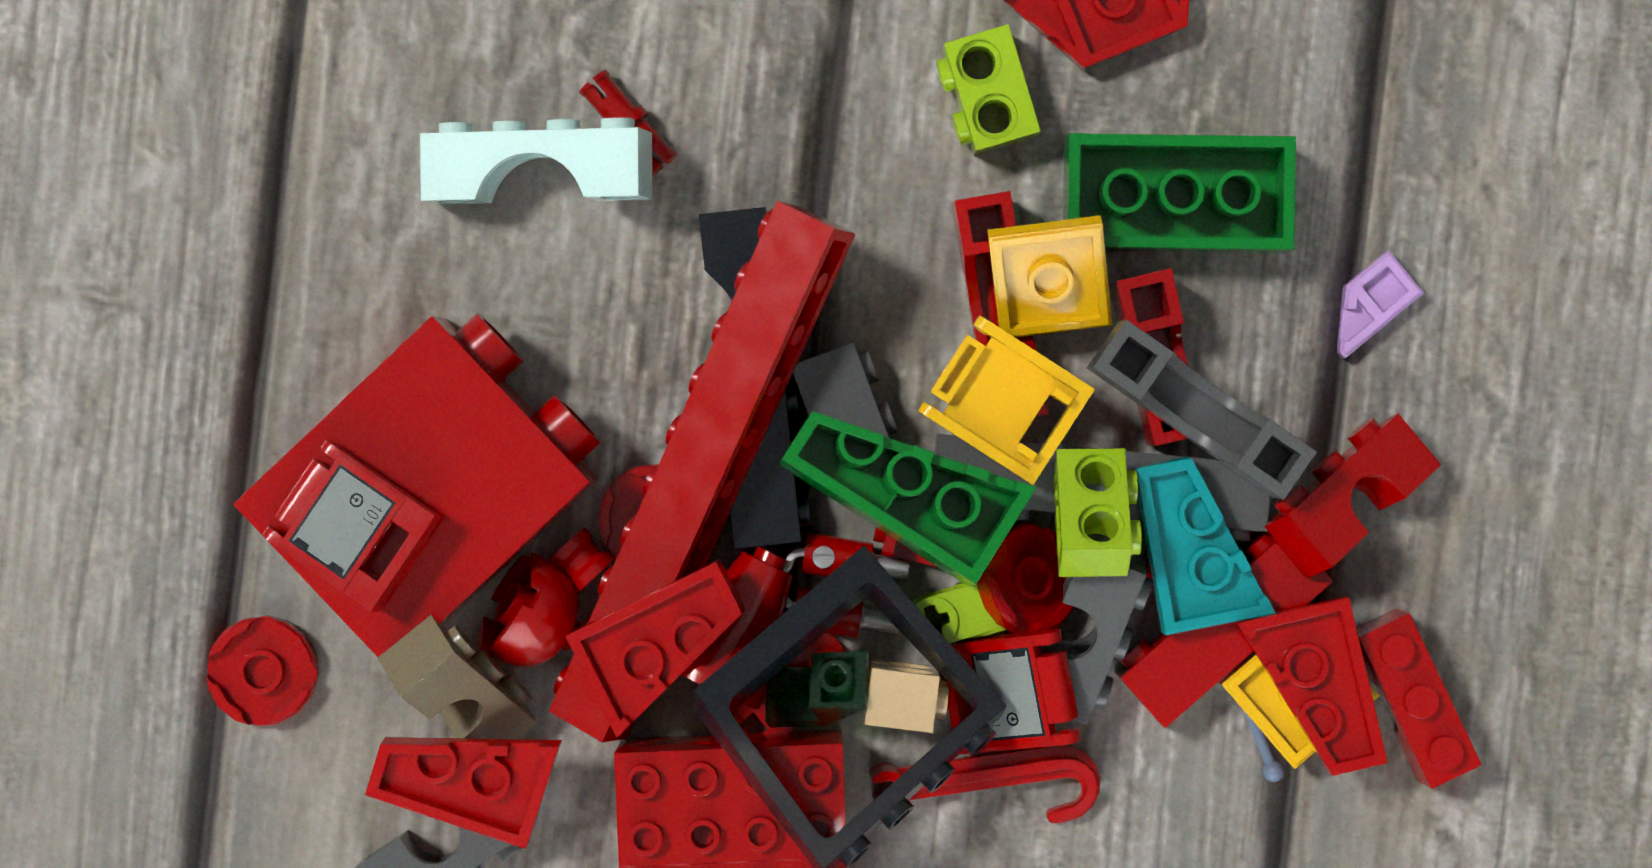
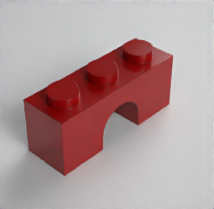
[1110,268,1189,446]
[1264,413,1441,578]
[1356,608,1482,789]

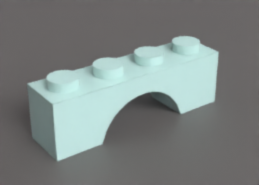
[420,118,653,204]

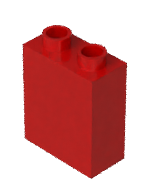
[233,312,601,657]

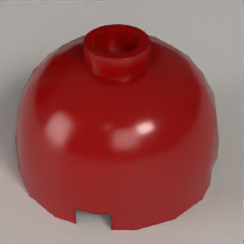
[477,552,582,667]

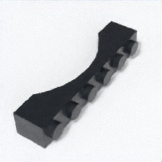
[699,207,811,549]

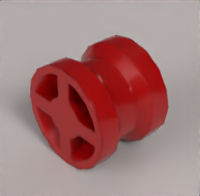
[549,527,615,594]

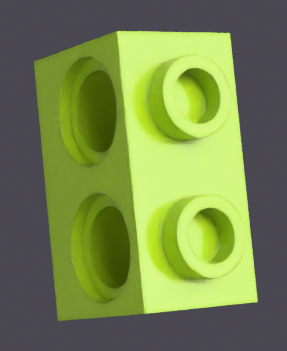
[935,24,1041,156]
[1053,448,1141,577]

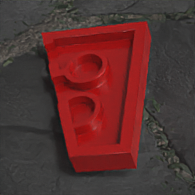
[565,559,746,738]
[1236,596,1388,776]
[365,737,562,849]

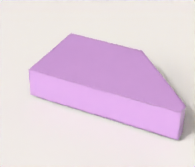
[1337,250,1424,359]

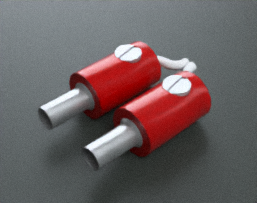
[784,532,910,638]

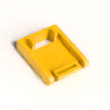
[918,315,1095,485]

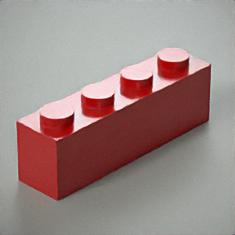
[1115,531,1333,729]

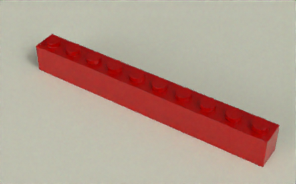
[549,200,856,743]

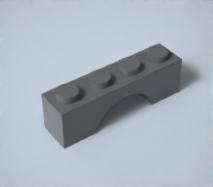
[1086,320,1317,500]

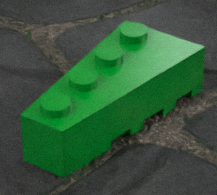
[778,411,1037,586]

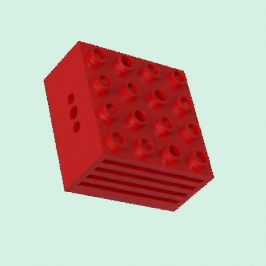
[614,729,847,868]

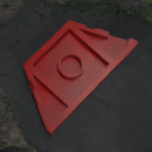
[1003,0,1190,70]

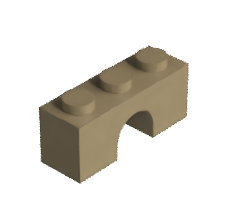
[378,615,537,739]

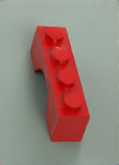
[952,191,1049,416]

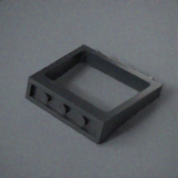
[692,546,1006,868]

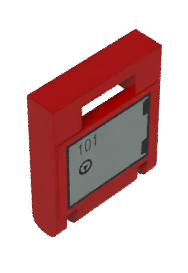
[262,439,442,612]
[941,628,1082,754]

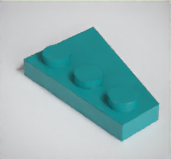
[1132,457,1276,635]

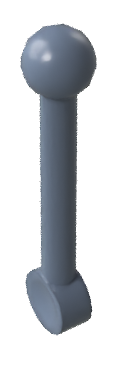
[1243,711,1284,782]

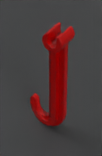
[869,745,1100,823]

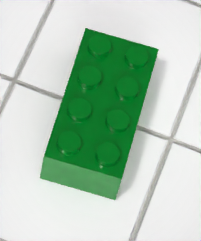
[1063,133,1296,253]

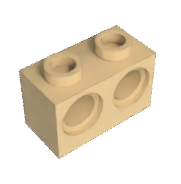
[863,658,949,733]

